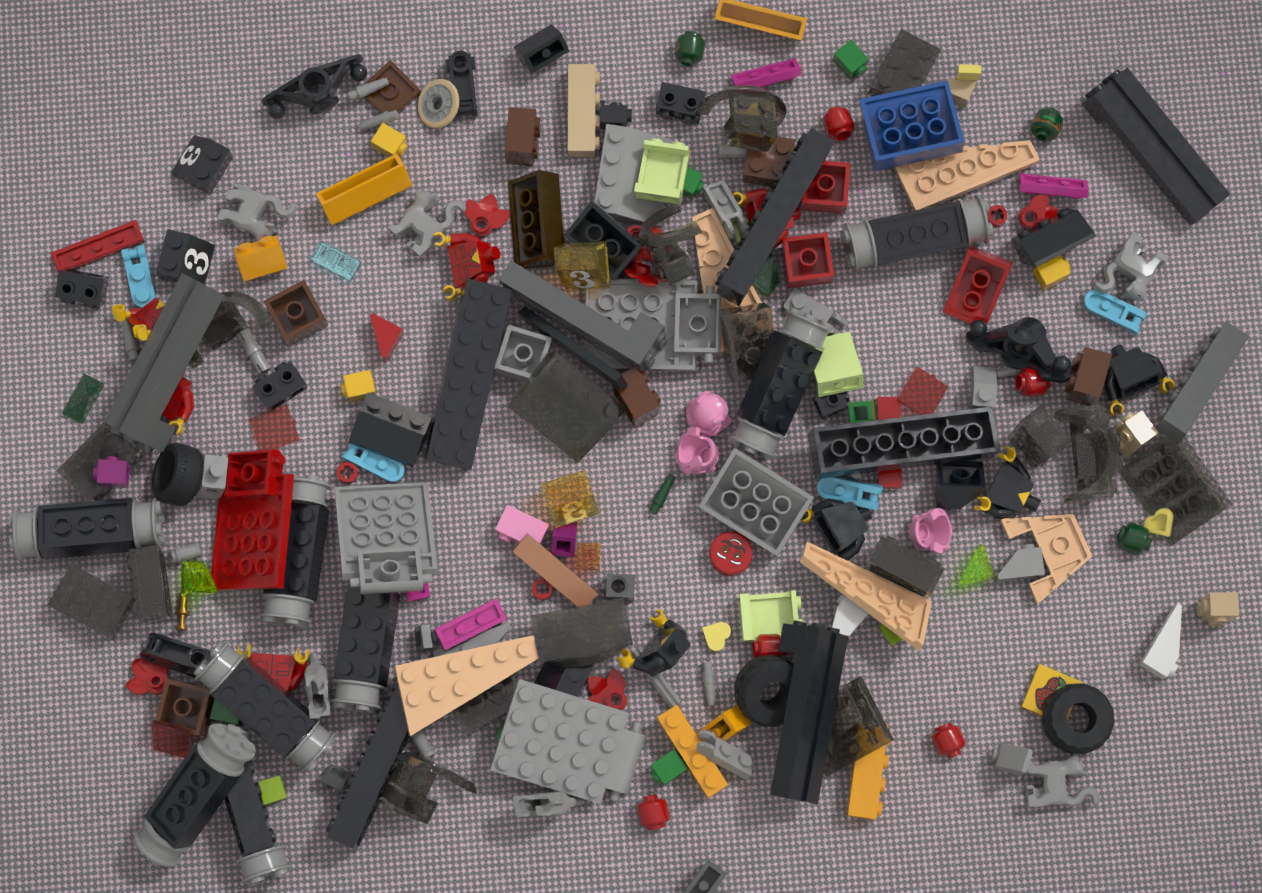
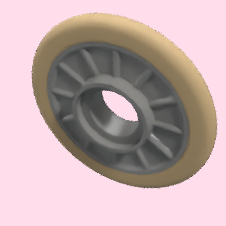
[418,79,459,128]

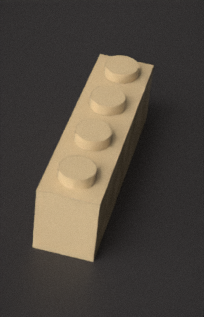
[568,64,600,158]

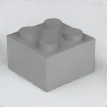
[494,325,553,387]

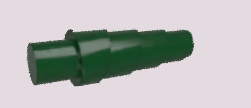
[648,474,676,515]

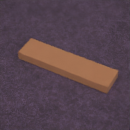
[512,533,598,611]

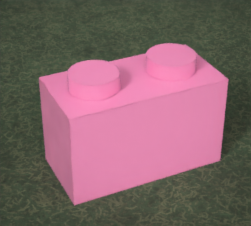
[495,505,549,545]

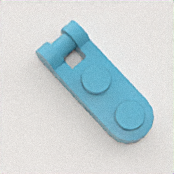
[121,245,156,308]
[1083,289,1147,335]
[341,443,405,483]
[817,476,883,510]

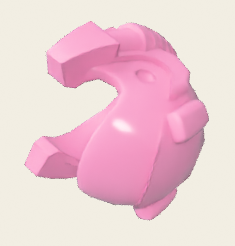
[686,391,733,436]
[675,427,719,475]
[909,508,953,554]

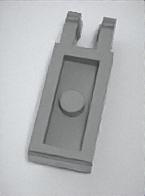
[702,180,749,239]
[782,288,848,335]
[696,729,754,780]

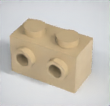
[1109,411,1158,459]
[1197,592,1239,626]

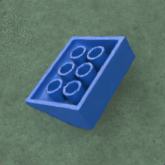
[859,80,965,171]

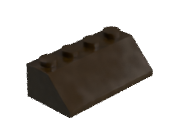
[508,170,566,269]

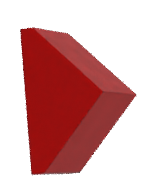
[370,313,404,363]

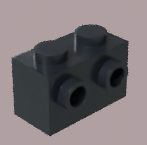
[514,24,570,74]
[656,82,706,125]
[55,268,109,308]
[252,361,308,413]

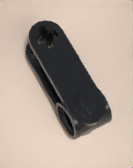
[445,50,478,119]
[140,633,211,677]

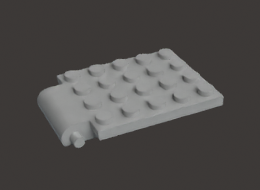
[583,279,722,372]
[334,482,438,594]
[490,678,646,804]

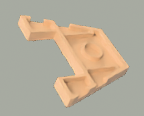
[1000,514,1092,604]

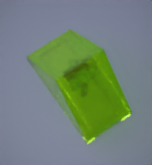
[956,544,994,589]
[181,560,217,598]

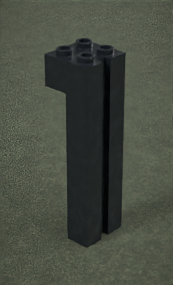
[1082,67,1230,225]
[770,620,849,804]

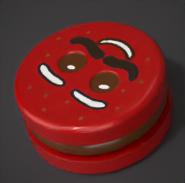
[709,531,753,576]

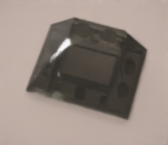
[824,676,894,777]

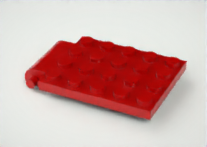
[209,449,294,591]

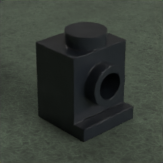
[600,100,632,129]
[812,391,850,420]

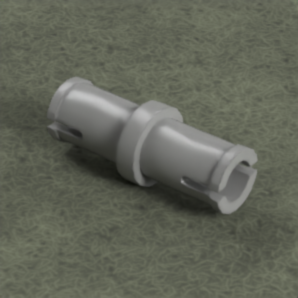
[236,328,271,375]

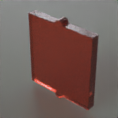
[897,367,948,415]
[249,404,300,450]
[152,720,191,758]

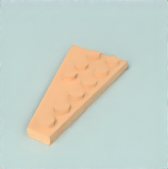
[893,140,1040,210]
[692,208,774,358]
[800,542,932,651]
[394,635,538,736]

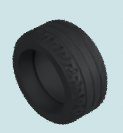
[152,443,204,506]

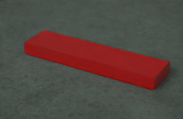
[50,220,145,272]
[877,397,902,489]

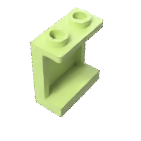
[634,138,690,205]
[809,332,863,397]
[739,590,803,643]

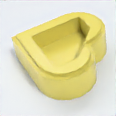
[1144,508,1173,537]
[702,622,731,652]

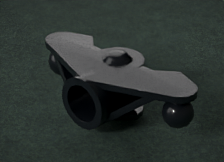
[261,54,368,119]
[966,317,1071,383]

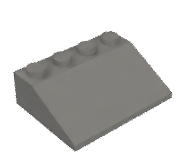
[595,124,673,228]
[699,448,814,556]

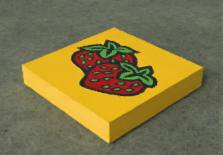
[1021,664,1083,720]

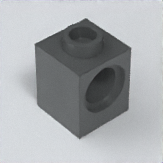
[602,574,635,602]

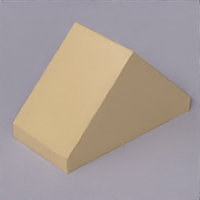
[946,77,977,107]

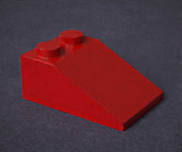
[943,246,1013,324]

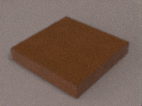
[364,60,422,114]

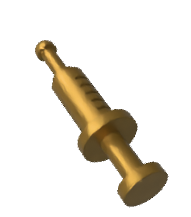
[175,577,190,631]

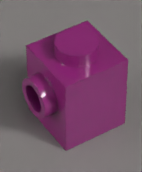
[93,456,131,488]
[551,520,578,557]

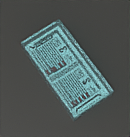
[310,240,362,282]

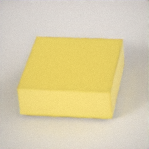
[956,64,981,81]

